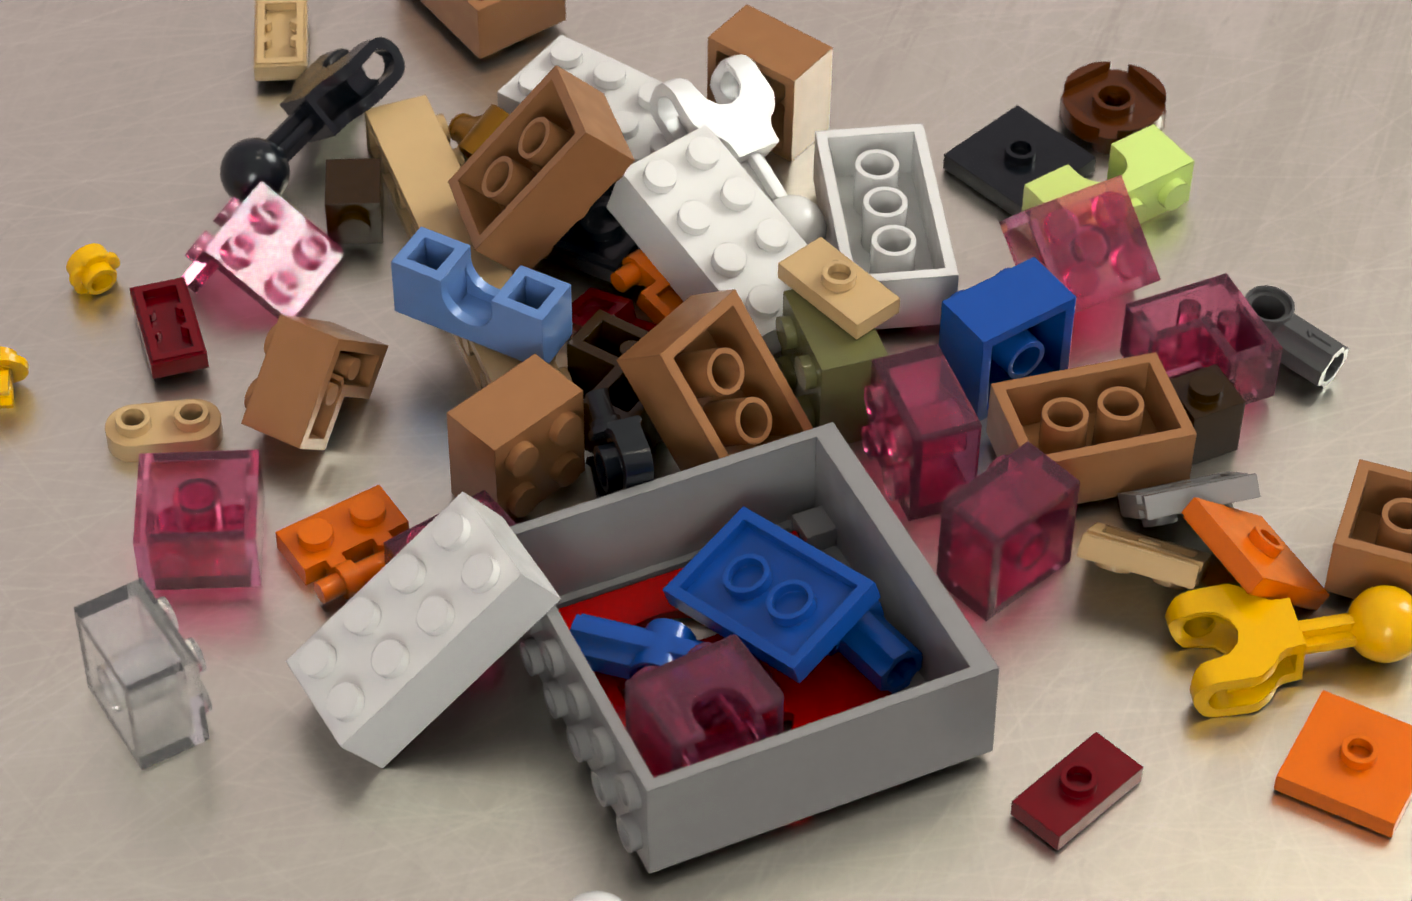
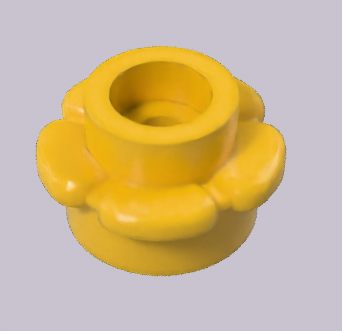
[66,243,120,295]

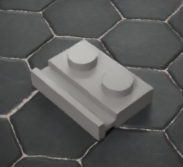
[1117,471,1261,527]

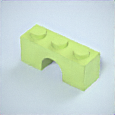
[1021,124,1195,262]

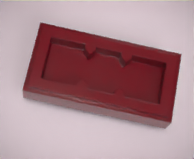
[129,277,209,379]
[1010,732,1143,851]

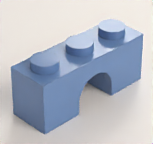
[391,226,573,364]

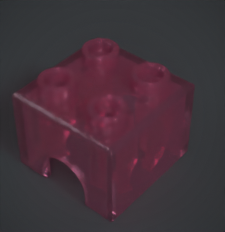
[625,634,784,778]

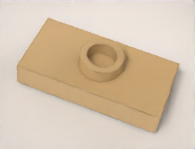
[254,0,308,81]
[778,237,900,340]

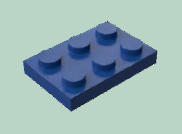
[663,506,881,684]

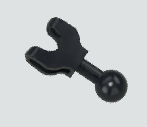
[220,37,405,207]

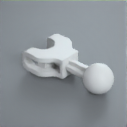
[649,54,827,245]

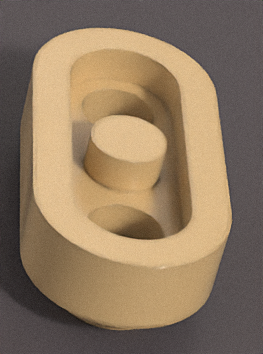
[105,399,223,462]

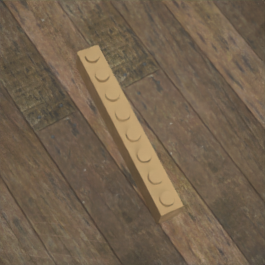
[364,95,572,391]

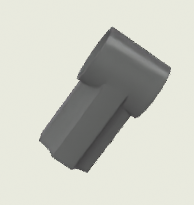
[1234,285,1349,388]

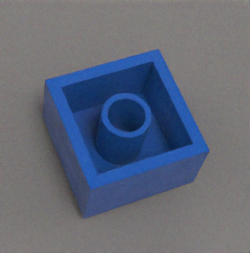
[935,257,1077,423]

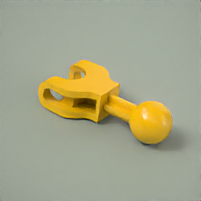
[1165,584,1412,717]

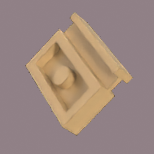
[1076,522,1212,590]

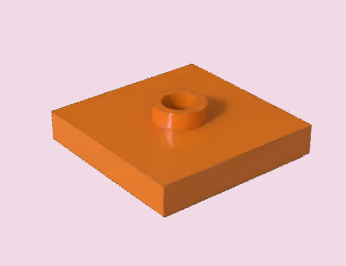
[1181,497,1330,610]
[1274,690,1412,838]

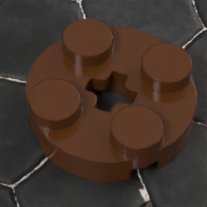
[1059,62,1166,155]

